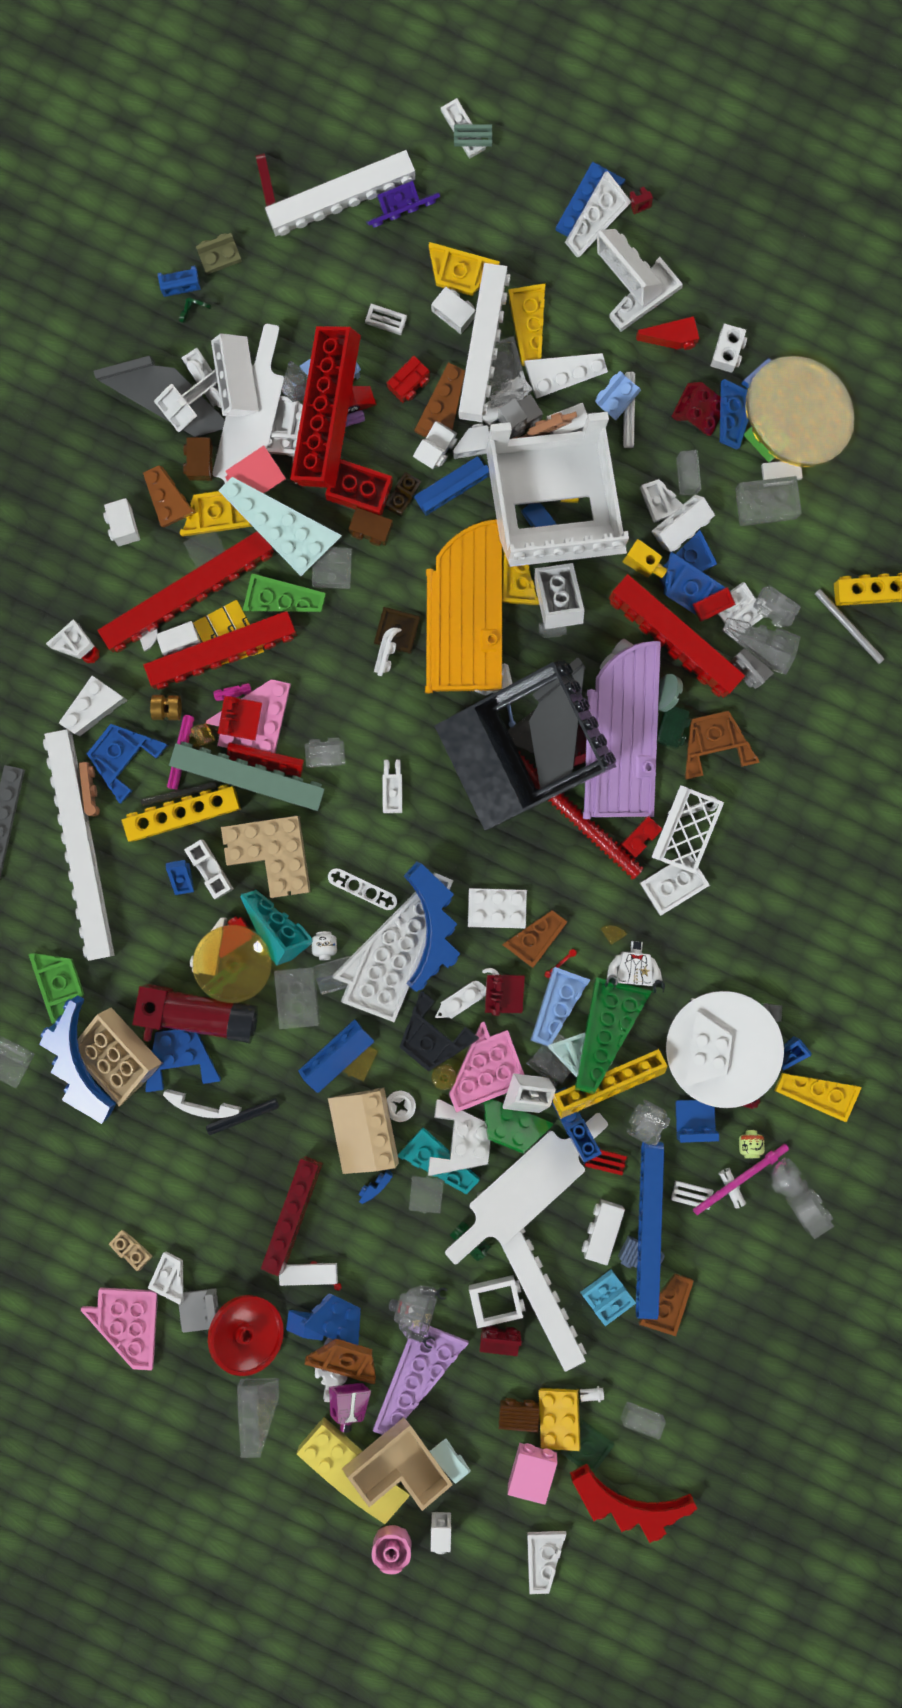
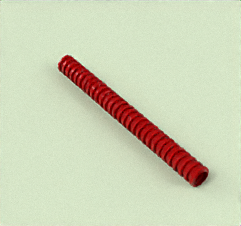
[519,751,644,879]

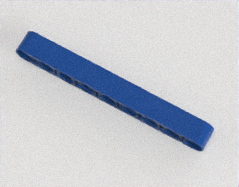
[636,1141,664,1320]

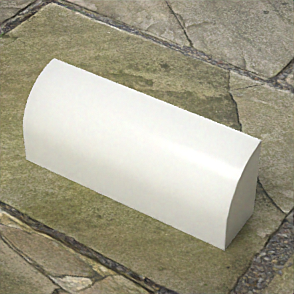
[211,333,259,417]

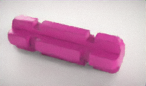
[214,683,252,701]

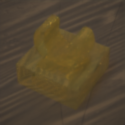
[189,723,215,747]

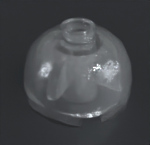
[771,1157,808,1197]

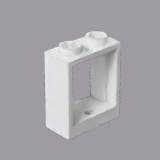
[469,1275,525,1328]

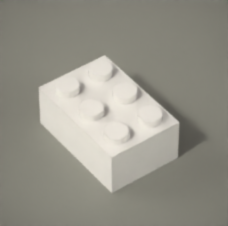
[534,563,584,629]

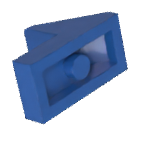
[166,860,194,895]

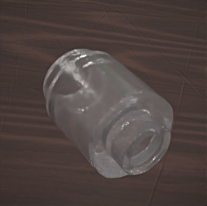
[539,619,567,638]

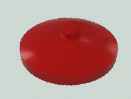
[208,1295,284,1376]

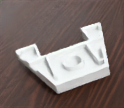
[428,1099,490,1176]

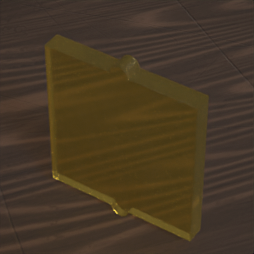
[342,1047,378,1081]

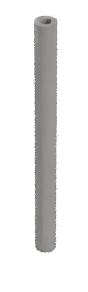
[815,589,884,664]

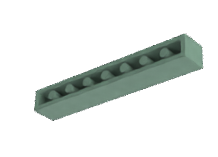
[169,741,325,811]

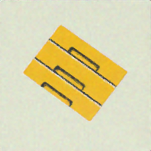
[193,600,264,665]

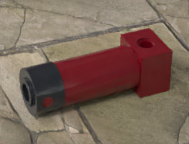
[132,984,258,1044]

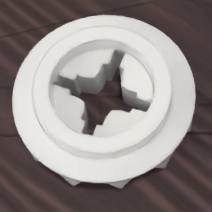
[387,1090,416,1122]

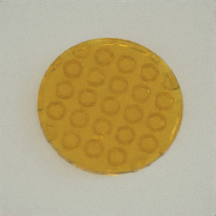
[746,356,854,467]

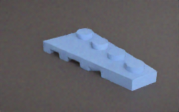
[531,967,590,1046]

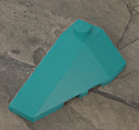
[240,890,313,966]

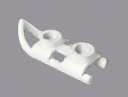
[374,628,402,676]

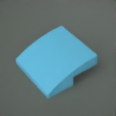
[581,1269,636,1326]

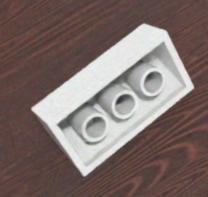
[597,229,662,307]

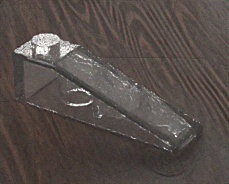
[723,617,801,675]
[237,1378,279,1458]

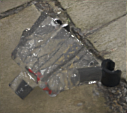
[389,1286,448,1349]

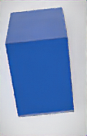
[781,1036,812,1070]

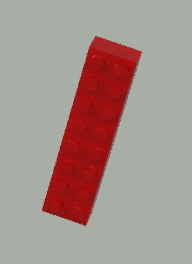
[291,326,361,488]
[609,574,745,698]

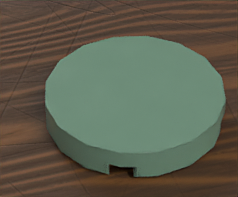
[658,674,683,712]

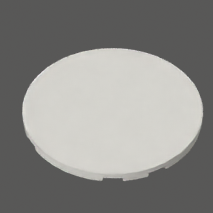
[666,991,784,1108]

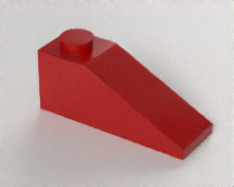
[636,316,699,350]

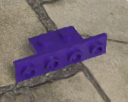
[366,181,440,228]

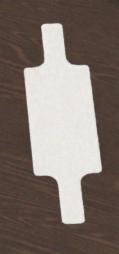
[213,324,284,483]
[445,1113,608,1264]

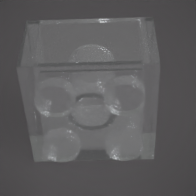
[785,1186,834,1239]

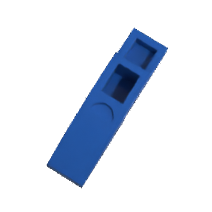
[552,1087,602,1163]

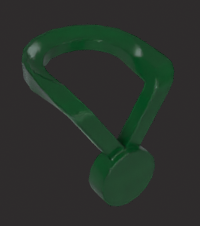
[179,298,212,323]

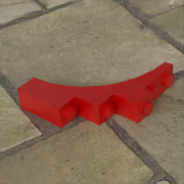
[570,1464,697,1543]

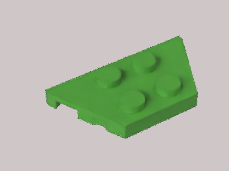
[28,953,84,1024]

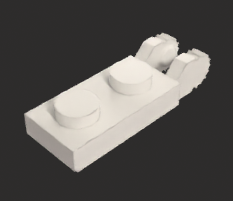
[383,760,402,813]

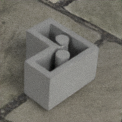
[498,394,543,439]

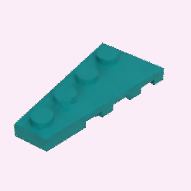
[398,1127,480,1194]

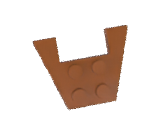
[685,711,760,780]

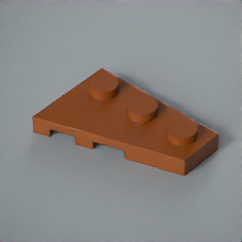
[143,465,196,527]
[502,910,567,968]
[638,1273,693,1336]

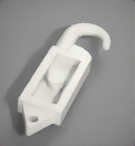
[435,968,499,1019]

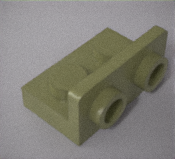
[196,233,242,275]

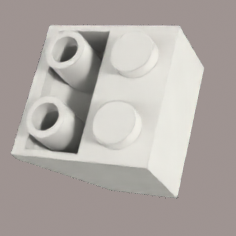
[503,1073,556,1113]

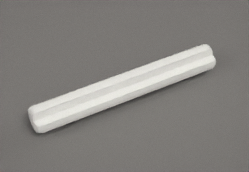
[623,372,635,448]

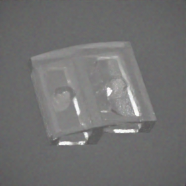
[312,547,352,589]

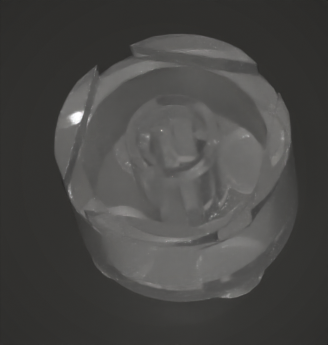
[627,1099,670,1145]

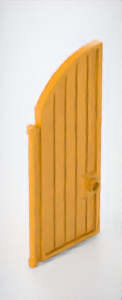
[425,519,502,694]

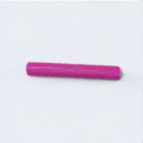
[167,715,194,790]

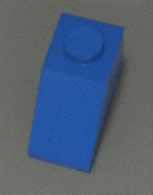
[286,1310,324,1341]

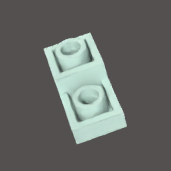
[430,1439,471,1484]

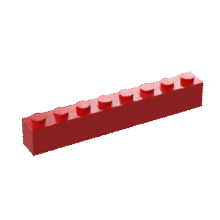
[143,611,297,690]

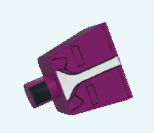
[329,1383,371,1433]

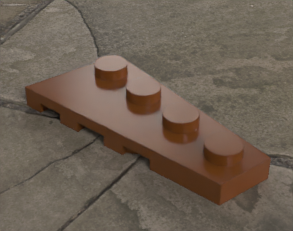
[415,362,465,438]

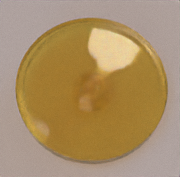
[193,925,272,1003]

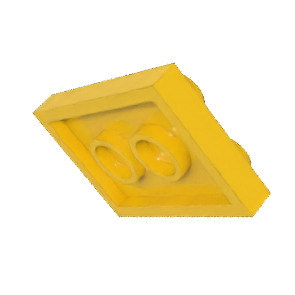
[539,1388,581,1451]

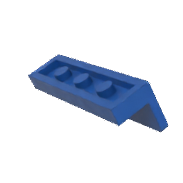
[414,457,490,516]
[298,1019,374,1093]

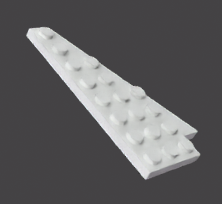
[332,873,453,1022]

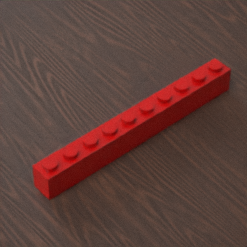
[97,531,275,653]

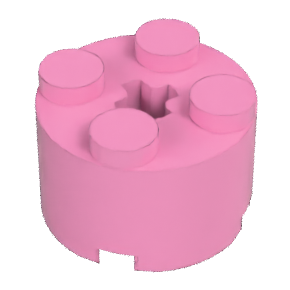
[372,1525,411,1574]

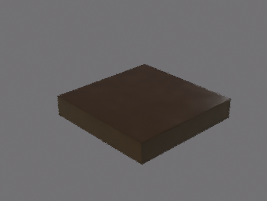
[374,607,421,654]

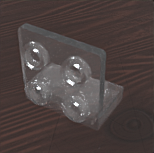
[526,1033,571,1087]
[0,1037,35,1088]

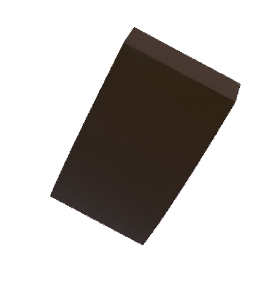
[385,472,422,517]

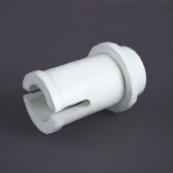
[580,1386,604,1402]

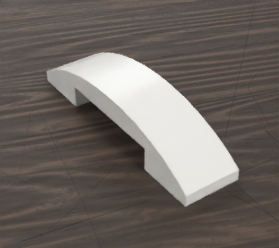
[163,1089,242,1118]

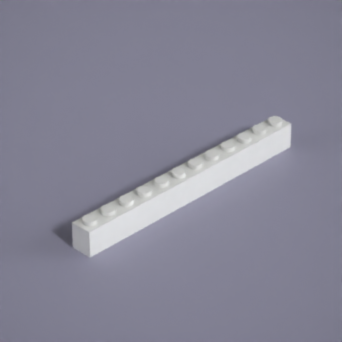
[43,729,115,961]

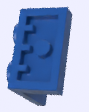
[675,1100,719,1143]

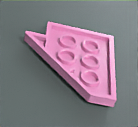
[206,679,291,753]
[449,1021,524,1113]
[81,1287,158,1370]

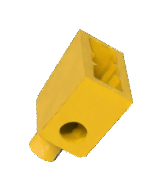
[623,539,668,578]

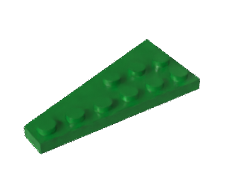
[575,977,652,1094]

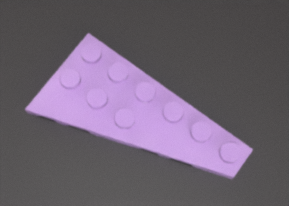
[373,1320,469,1435]

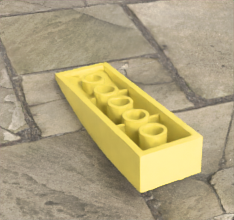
[297,1417,410,1524]

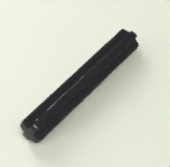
[206,1098,279,1135]

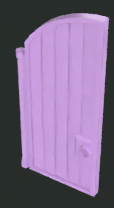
[583,641,661,819]

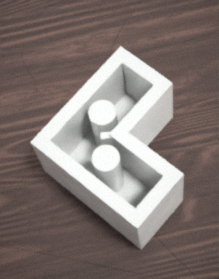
[413,421,458,469]

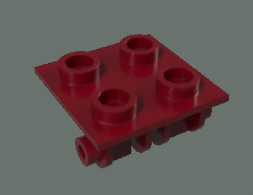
[485,975,525,1016]

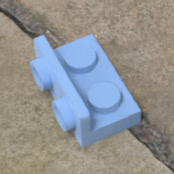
[595,371,641,420]

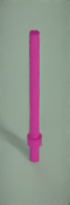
[693,1144,789,1215]

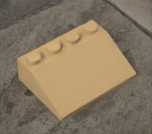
[77,1007,162,1106]
[328,1088,399,1174]

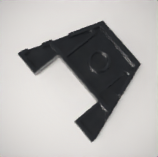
[399,991,479,1072]

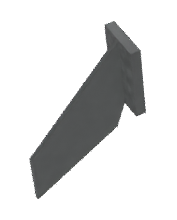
[94,356,225,437]
[529,658,586,789]

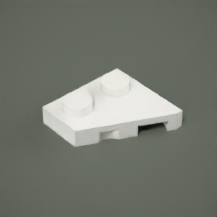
[640,479,683,522]
[46,619,95,659]
[148,1252,184,1305]

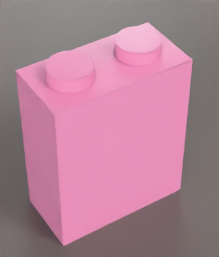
[508,1443,557,1504]

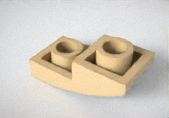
[109,1230,153,1271]

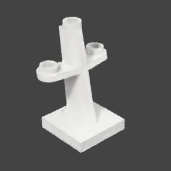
[154,359,221,432]

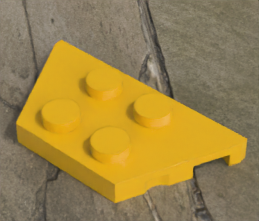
[429,242,500,296]
[180,491,252,537]

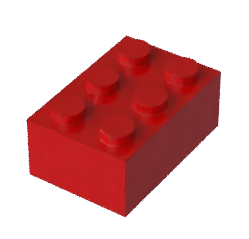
[325,459,393,516]

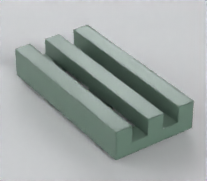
[454,124,492,147]

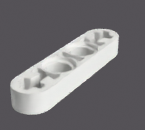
[328,868,397,910]

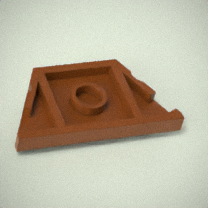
[305,1339,376,1384]

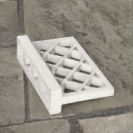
[652,785,724,874]

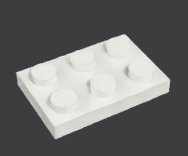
[640,853,710,916]
[468,888,527,928]

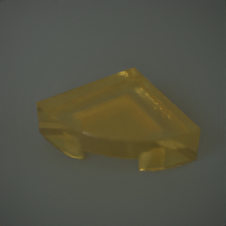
[600,925,627,945]

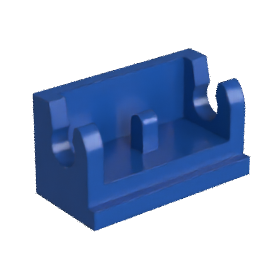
[157,266,201,297]

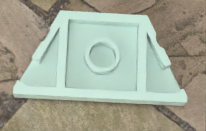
[548,1032,612,1077]

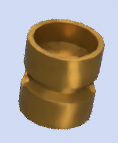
[150,695,182,720]

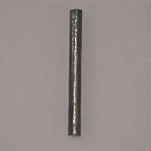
[141,781,217,806]

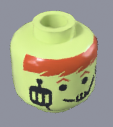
[739,1130,765,1158]

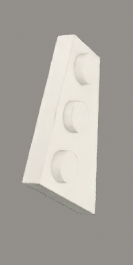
[527,1531,566,1594]

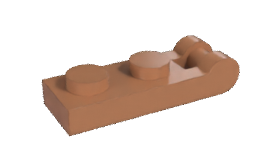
[79,762,100,817]

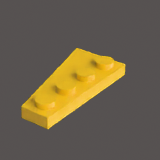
[508,284,545,366]

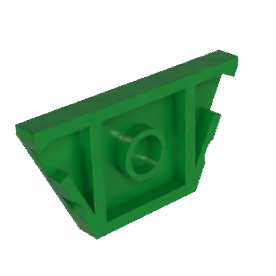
[483,1099,553,1154]

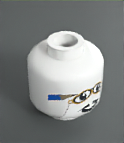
[312,932,337,961]

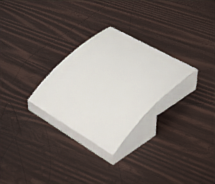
[718,582,767,637]

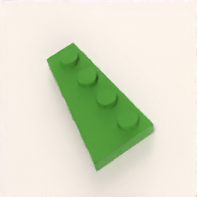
[243,574,326,612]

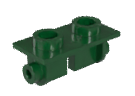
[450,1221,491,1261]

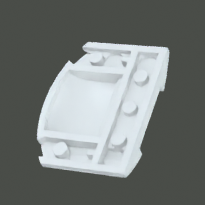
[267,396,303,457]

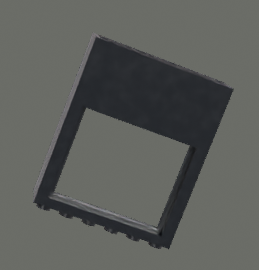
[434,660,617,831]

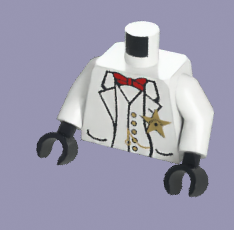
[604,941,665,993]

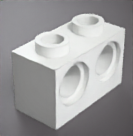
[711,324,747,373]

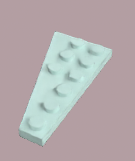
[218,477,342,576]

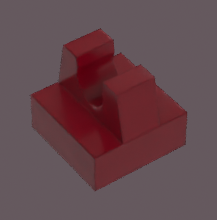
[629,187,653,214]

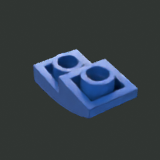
[521,502,557,527]
[358,1169,393,1204]

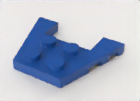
[87,724,168,804]
[145,1029,221,1092]

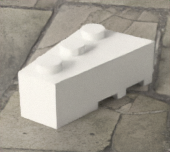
[59,676,128,736]

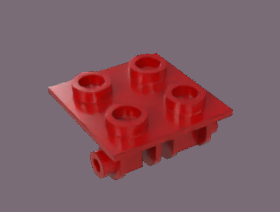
[218,696,262,741]

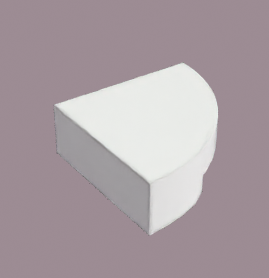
[140,629,158,652]

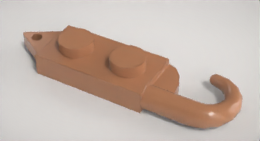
[512,411,577,439]

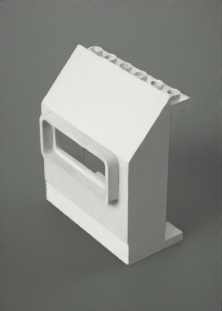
[486,412,629,567]

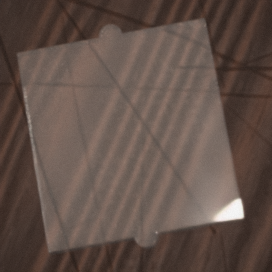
[184,532,225,568]
[409,1176,444,1214]

